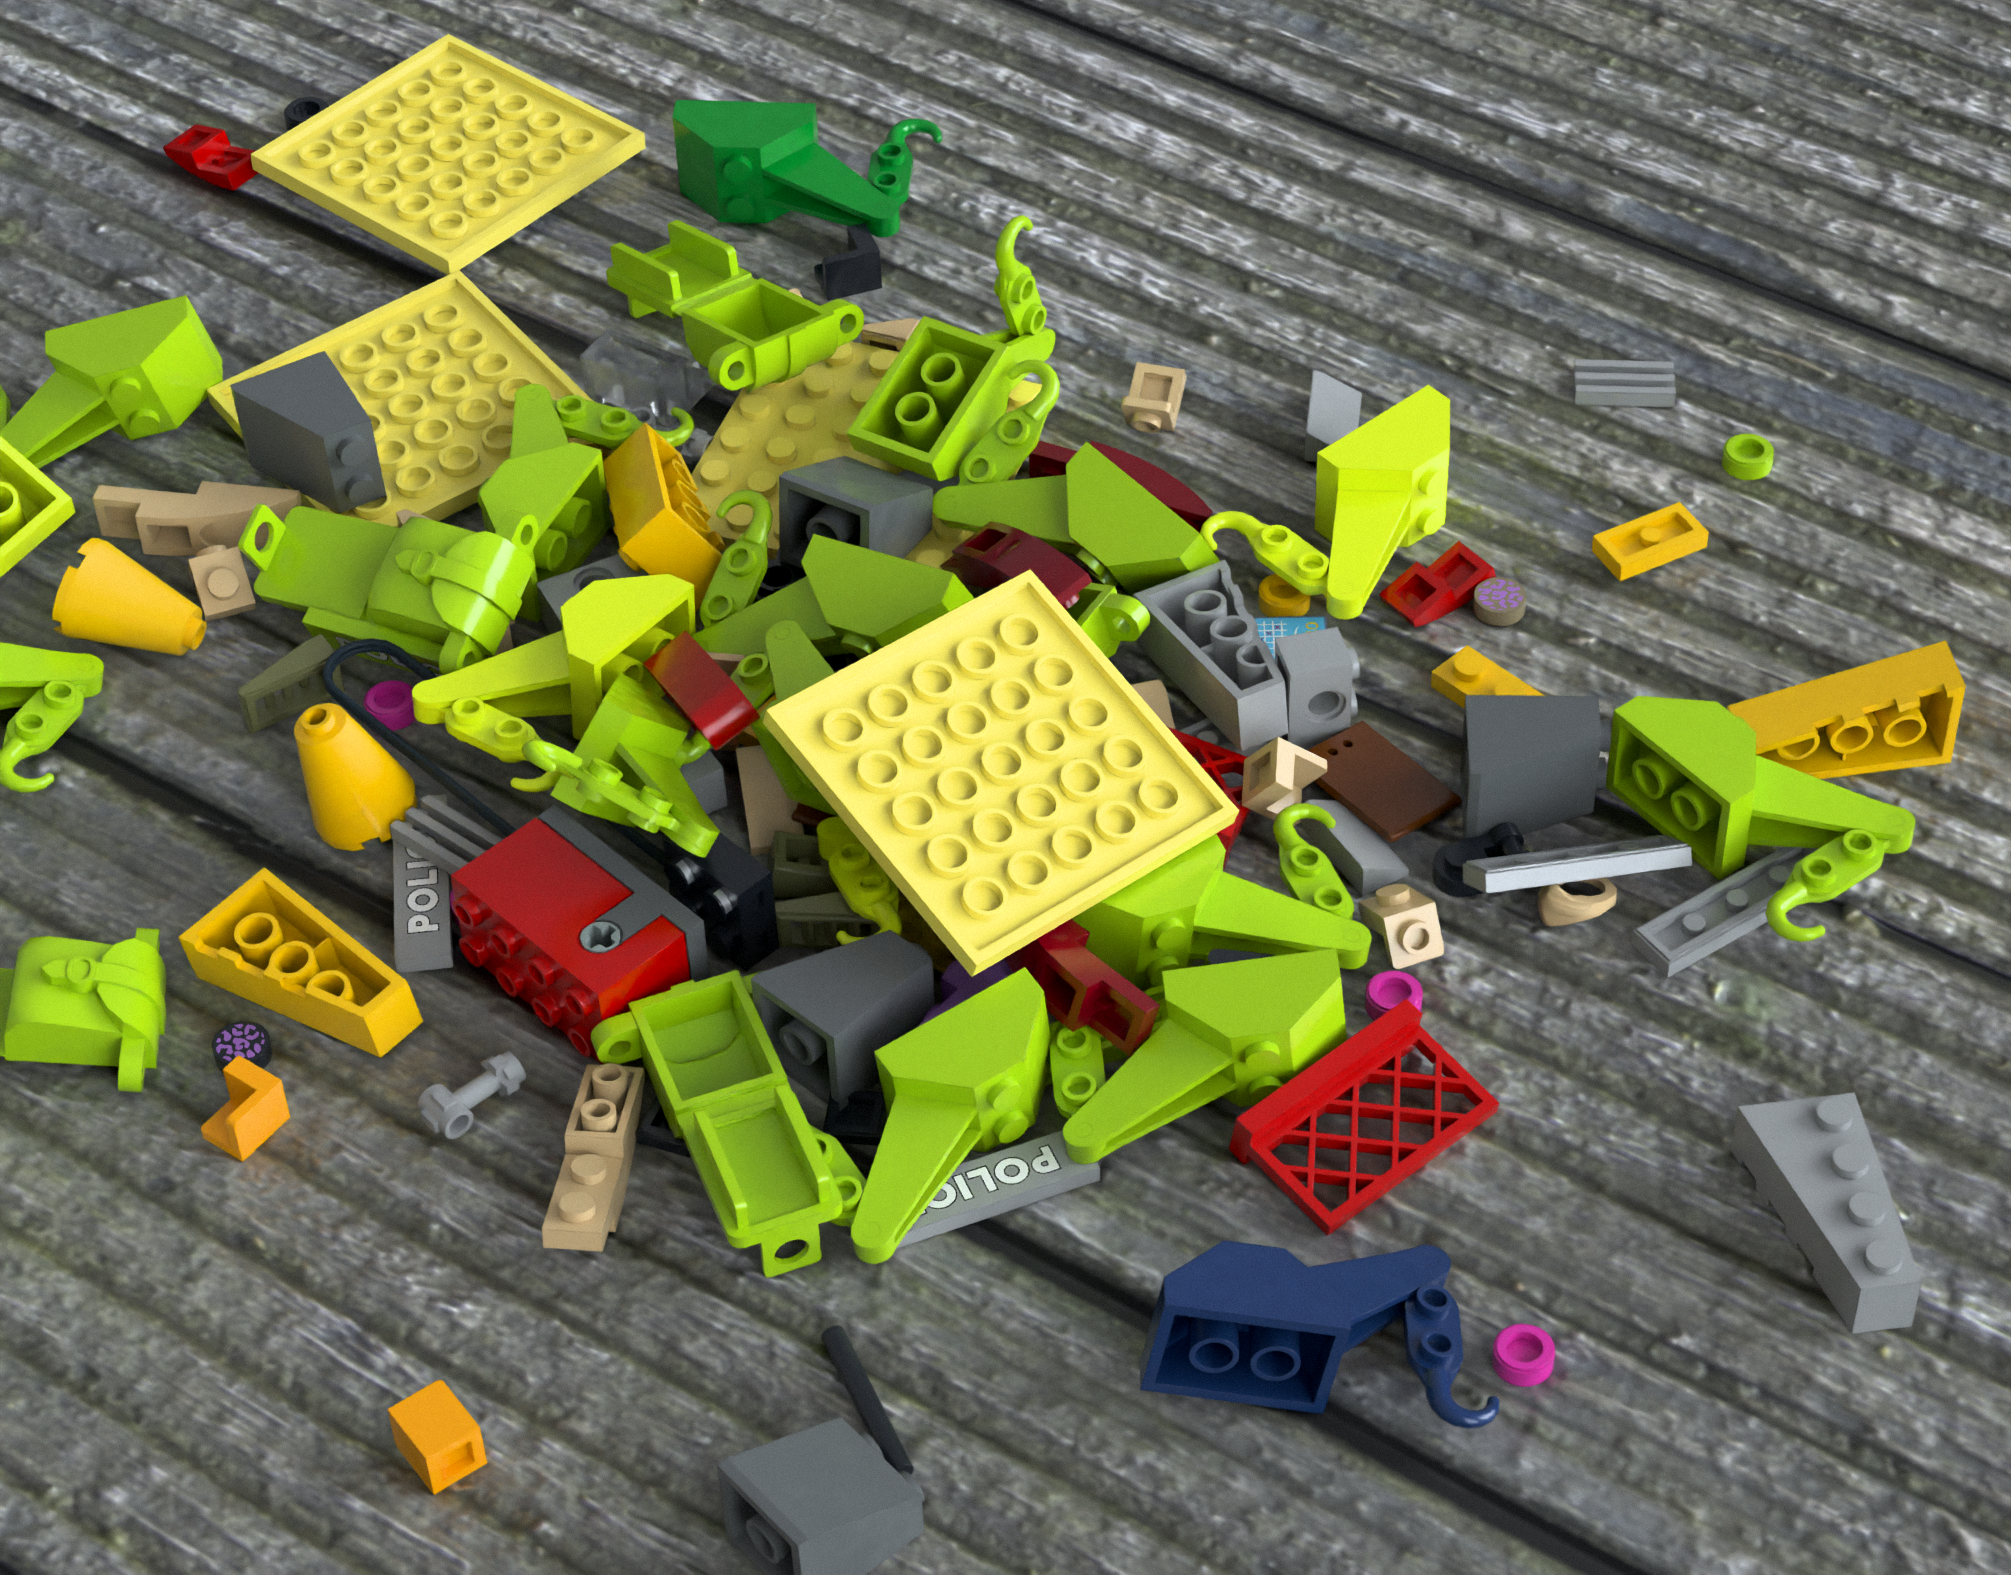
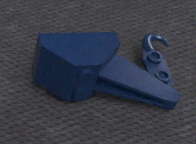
[1140,1240,1499,1429]

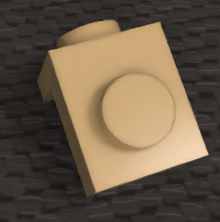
[1121,362,1187,433]
[188,545,256,622]
[1358,884,1444,969]

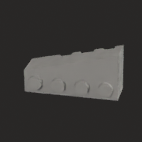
[1133,560,1288,752]
[1731,1093,1921,1334]

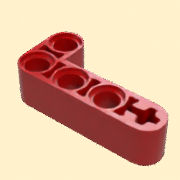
[643,630,760,751]

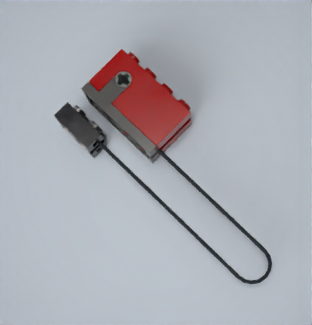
[323,639,779,1065]

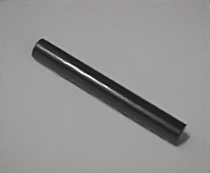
[821,1325,914,1475]

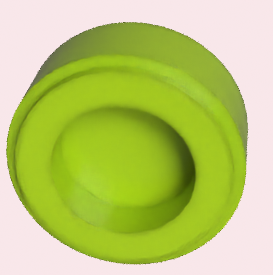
[1722,433,1774,480]

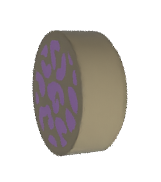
[1473,577,1526,626]

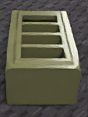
[237,634,345,734]
[767,831,839,898]
[775,891,880,949]

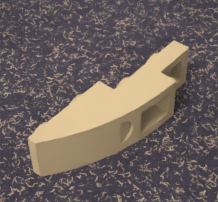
[92,481,303,556]
[542,1063,645,1252]

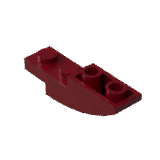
[1029,440,1213,533]
[940,521,1093,610]
[1004,919,1160,1057]

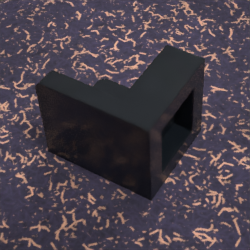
[814,223,882,301]

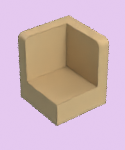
[1242,737,1327,826]

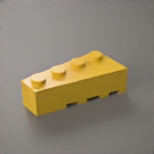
[603,422,726,612]
[1727,640,1966,779]
[178,867,423,1058]

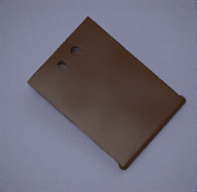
[1307,720,1462,843]

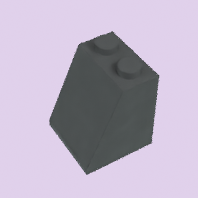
[230,351,386,513]
[779,456,933,569]
[1460,695,1611,840]
[751,930,935,1111]
[717,1417,925,1575]

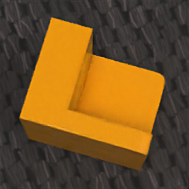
[201,1055,290,1162]
[387,1380,487,1495]

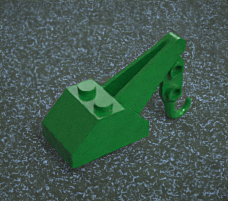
[672,100,942,237]

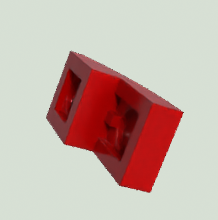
[163,124,258,191]
[1379,541,1496,628]

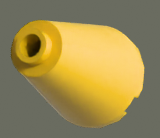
[52,538,207,656]
[294,703,418,851]

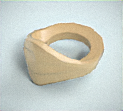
[1537,877,1617,927]

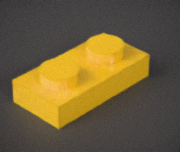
[1592,502,1709,581]
[1431,645,1545,708]

